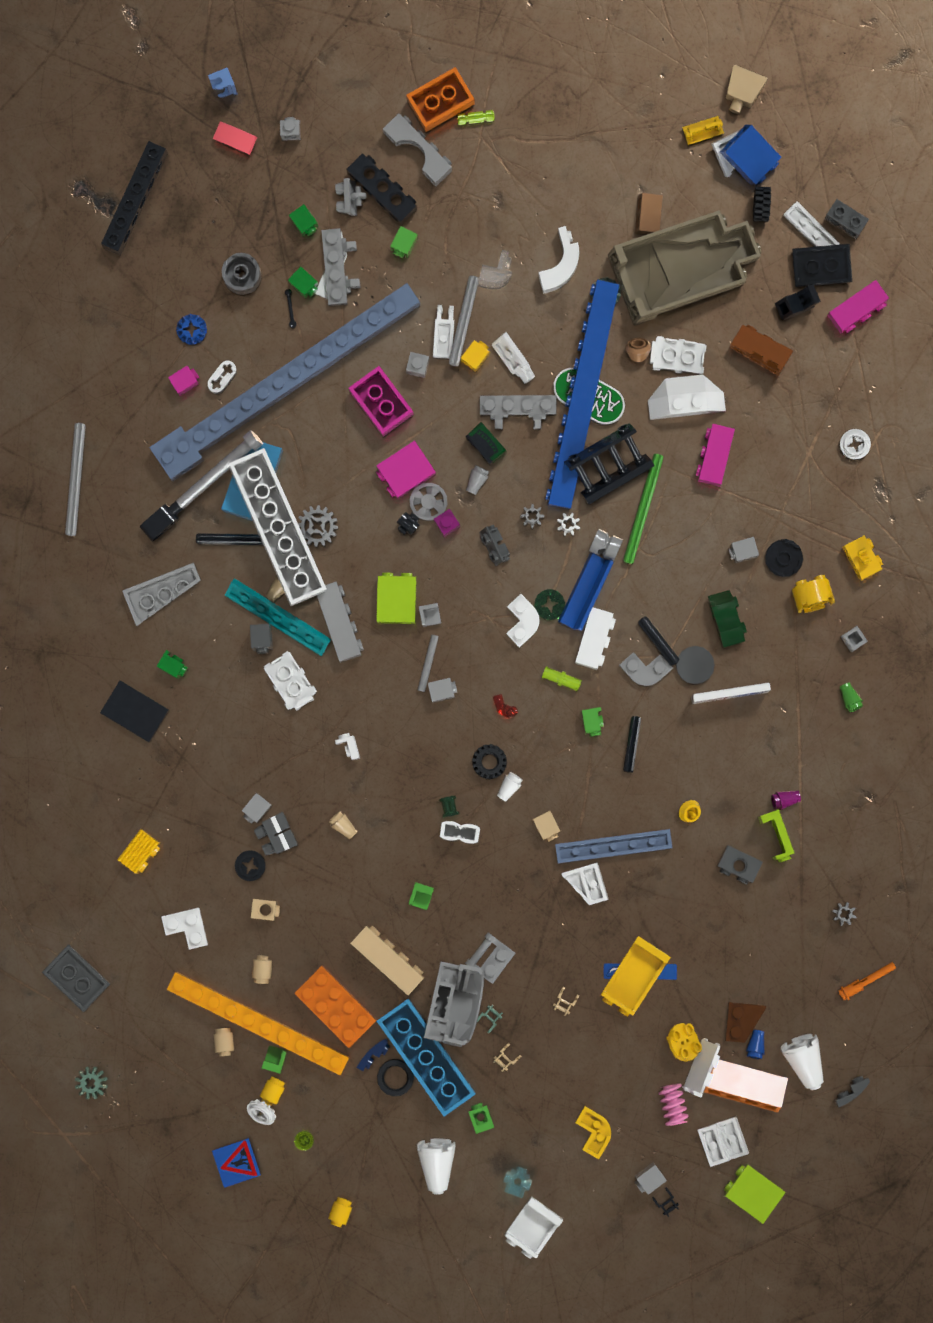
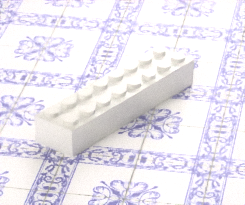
[229,448,327,606]

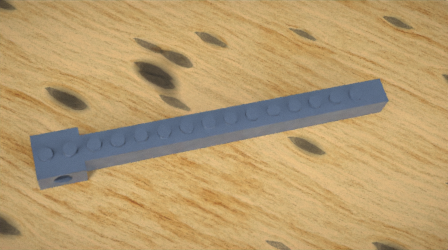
[149,283,420,482]

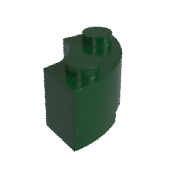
[708,590,747,648]

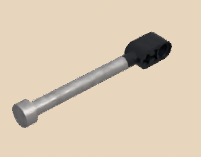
[140,430,263,542]

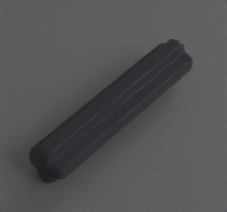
[638,616,679,666]
[623,716,641,773]

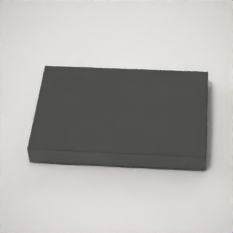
[42,944,110,1012]

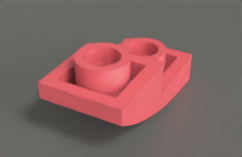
[213,121,257,155]

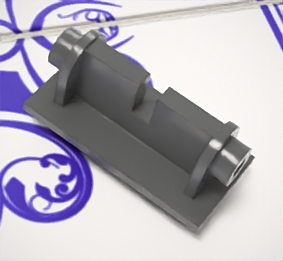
[479,525,510,566]

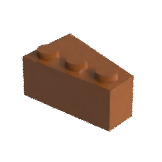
[730,325,793,376]

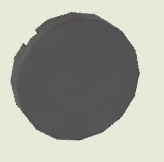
[676,646,715,684]

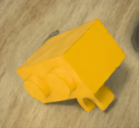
[842,535,883,581]

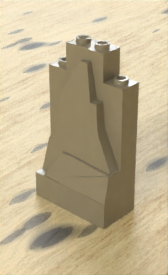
[608,210,761,325]

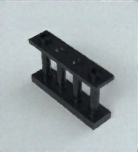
[564,423,654,504]

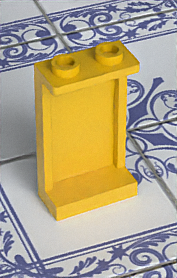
[601,936,671,1017]

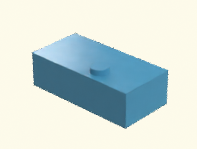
[221,439,283,521]

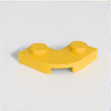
[575,1106,611,1159]

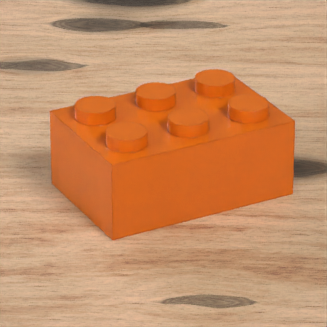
[406,67,475,133]

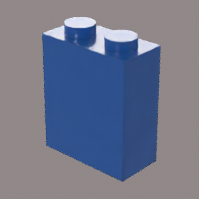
[720,125,781,185]

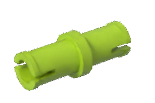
[542,666,582,692]

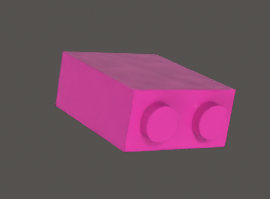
[376,440,436,499]

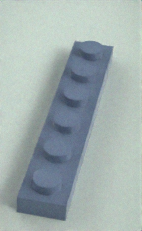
[555,829,672,863]

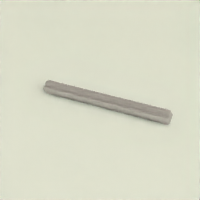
[65,423,85,536]

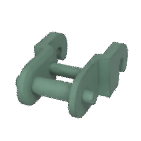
[477,1004,503,1034]

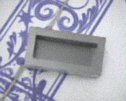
[635,1162,667,1195]

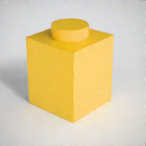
[460,340,490,372]

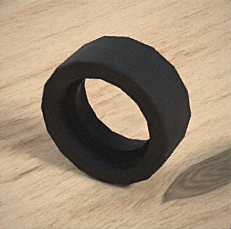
[377,1059,414,1096]

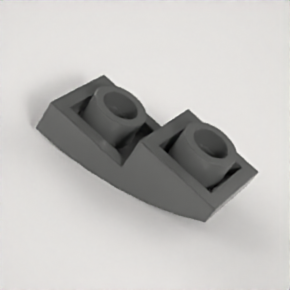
[834,1076,870,1107]

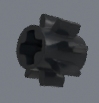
[396,512,420,535]

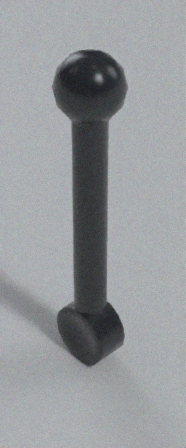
[285,289,297,328]

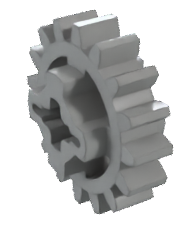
[298,505,338,547]

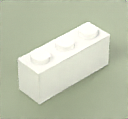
[575,608,616,670]

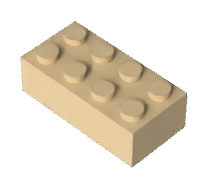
[350,926,425,995]

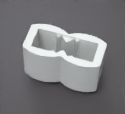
[440,821,480,844]

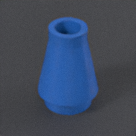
[746,1030,765,1059]

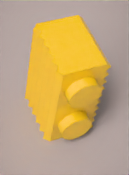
[117,829,160,874]

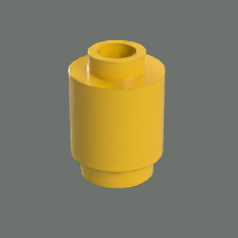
[260,1076,285,1106]
[328,1197,352,1227]

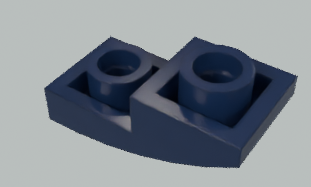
[356,1038,390,1071]

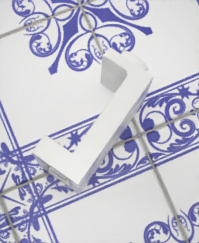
[504,1196,563,1259]

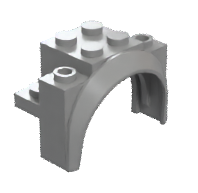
[424,962,484,1047]

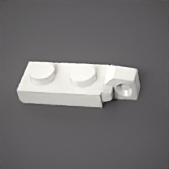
[492,332,535,384]

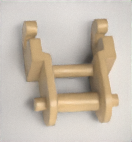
[553,987,580,1016]
[493,1043,522,1072]

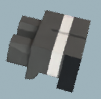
[254,812,298,855]

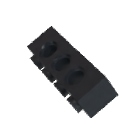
[346,153,417,225]

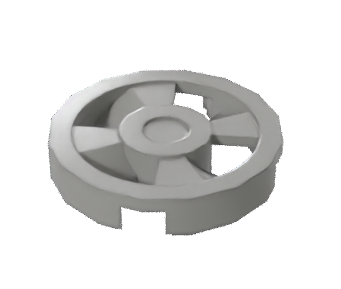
[410,483,448,521]

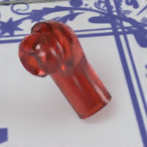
[493,694,518,718]

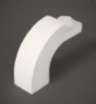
[538,226,579,294]

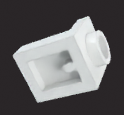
[335,733,360,760]

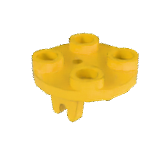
[666,1023,702,1062]

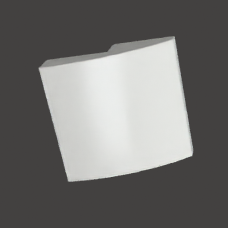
[698,1116,749,1167]

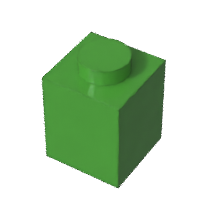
[390,226,418,258]

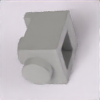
[280,117,301,141]

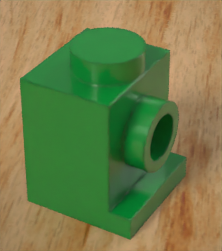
[157,650,188,679]

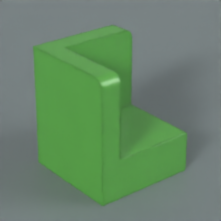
[409,882,434,910]
[262,1046,288,1074]

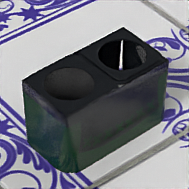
[466,422,507,465]

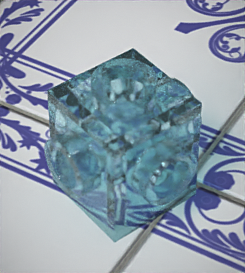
[503,1166,532,1198]

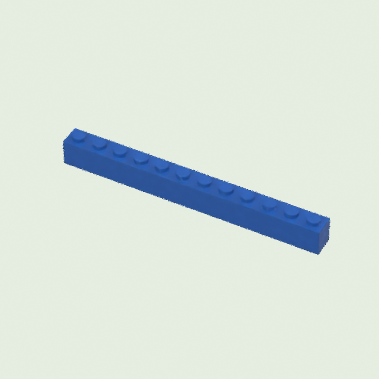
[545,280,620,510]

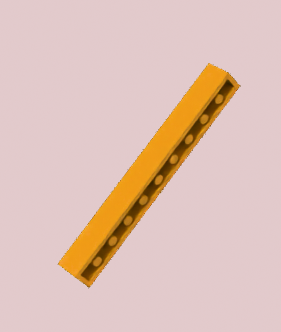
[167,972,350,1075]

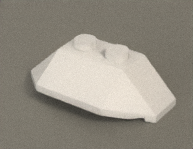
[648,375,726,420]

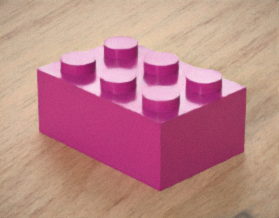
[348,366,414,437]

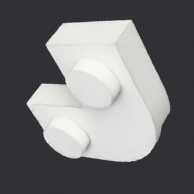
[506,594,539,648]

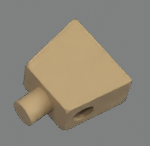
[726,65,767,114]

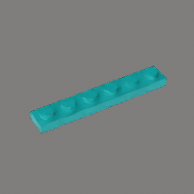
[225,578,331,656]

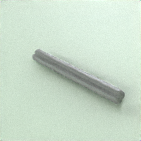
[449,276,479,366]

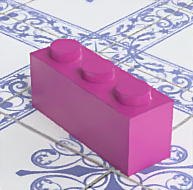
[827,280,889,334]
[696,424,735,487]

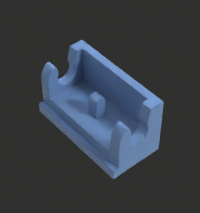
[208,68,237,98]

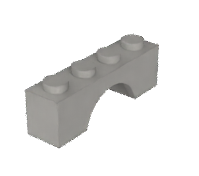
[383,114,452,187]

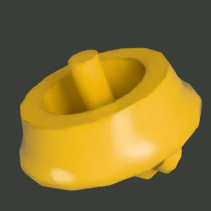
[679,800,701,822]

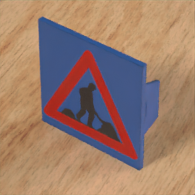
[212,1138,261,1188]

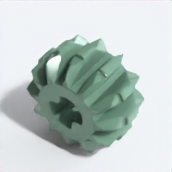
[75,1067,108,1099]

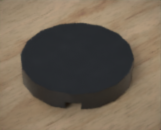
[765,539,803,578]

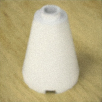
[781,1034,824,1090]
[417,1138,456,1194]

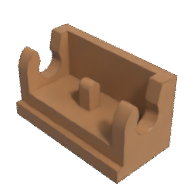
[635,193,663,235]

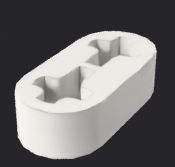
[208,361,237,394]

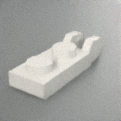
[433,305,454,359]

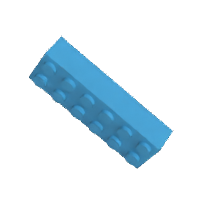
[377,998,476,1117]

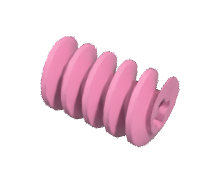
[659,1083,688,1126]

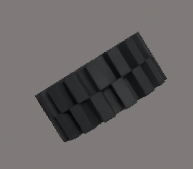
[753,186,771,222]
[472,744,507,779]

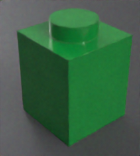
[289,204,318,237]
[288,266,318,299]

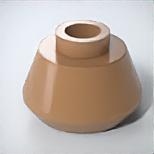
[625,338,651,362]

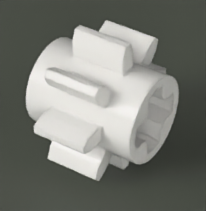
[557,513,580,536]

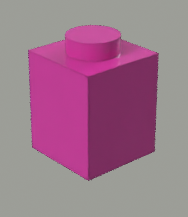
[168,366,199,396]

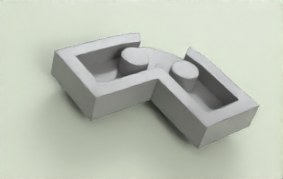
[619,652,673,686]

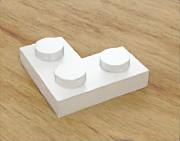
[162,908,208,950]

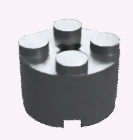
[222,253,261,295]

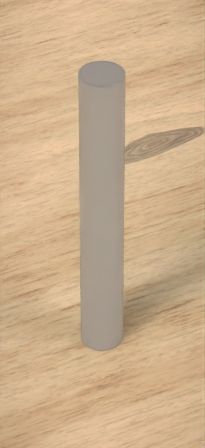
[418,635,439,692]

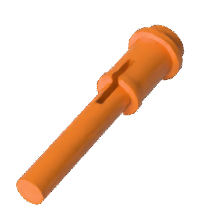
[838,962,896,1000]

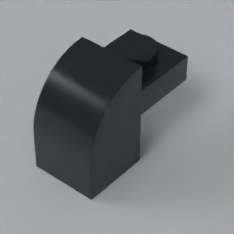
[775,284,821,321]

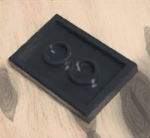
[792,244,853,287]
[100,680,169,743]

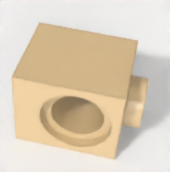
[533,811,560,842]
[251,899,280,921]

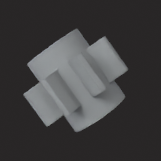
[520,504,544,529]
[832,902,856,926]

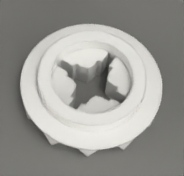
[840,429,871,459]
[247,1099,276,1125]

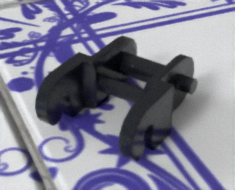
[652,1187,679,1217]

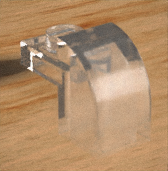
[478,250,512,289]

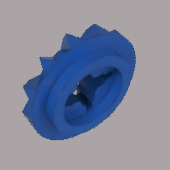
[176,314,207,345]

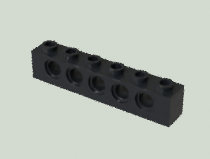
[101,141,168,256]

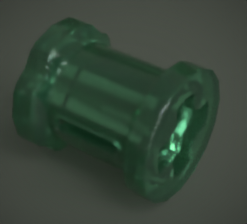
[439,796,459,818]

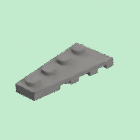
[122,562,201,626]

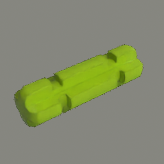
[457,110,495,125]

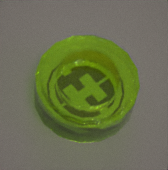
[295,1131,314,1150]

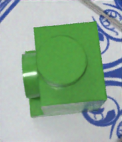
[581,707,604,737]
[468,1102,494,1134]

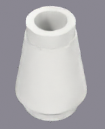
[497,772,523,801]

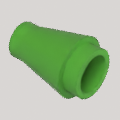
[840,682,863,712]

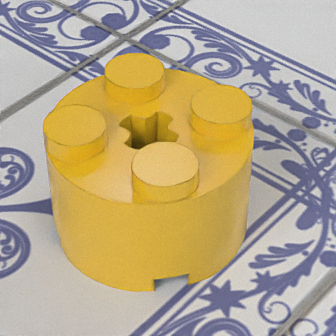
[792,575,835,613]

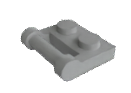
[465,933,515,984]

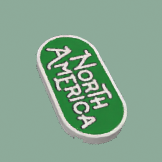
[554,368,625,425]

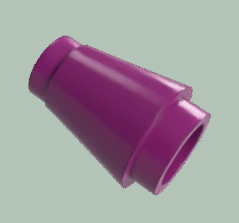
[771,790,801,810]

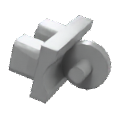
[335,178,367,216]

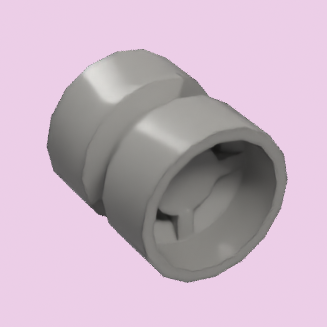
[589,529,623,562]

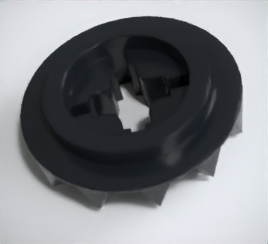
[235,850,265,881]

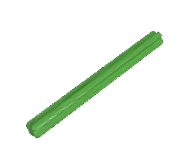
[623,454,664,564]

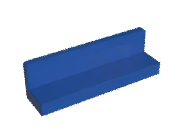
[558,553,614,631]

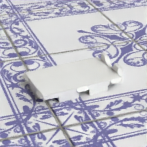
[649,336,707,374]
[264,651,317,711]
[682,1038,721,1097]

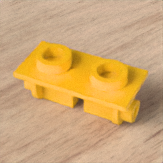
[682,116,724,145]

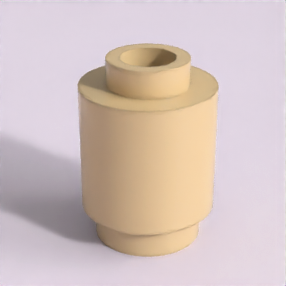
[252,955,272,984]
[213,1028,234,1056]

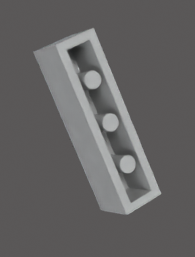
[317,582,364,663]

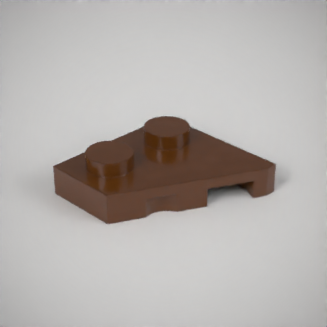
[725,1002,766,1043]

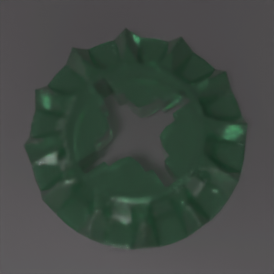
[535,589,565,620]

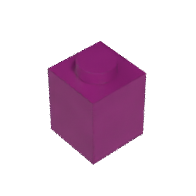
[434,509,460,537]

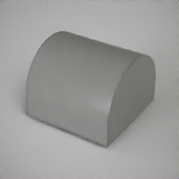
[841,626,868,652]

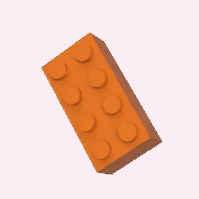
[294,965,377,1048]

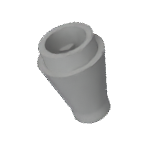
[466,465,489,495]

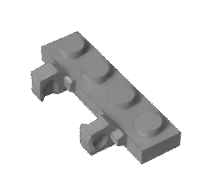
[321,228,361,306]
[480,395,557,430]

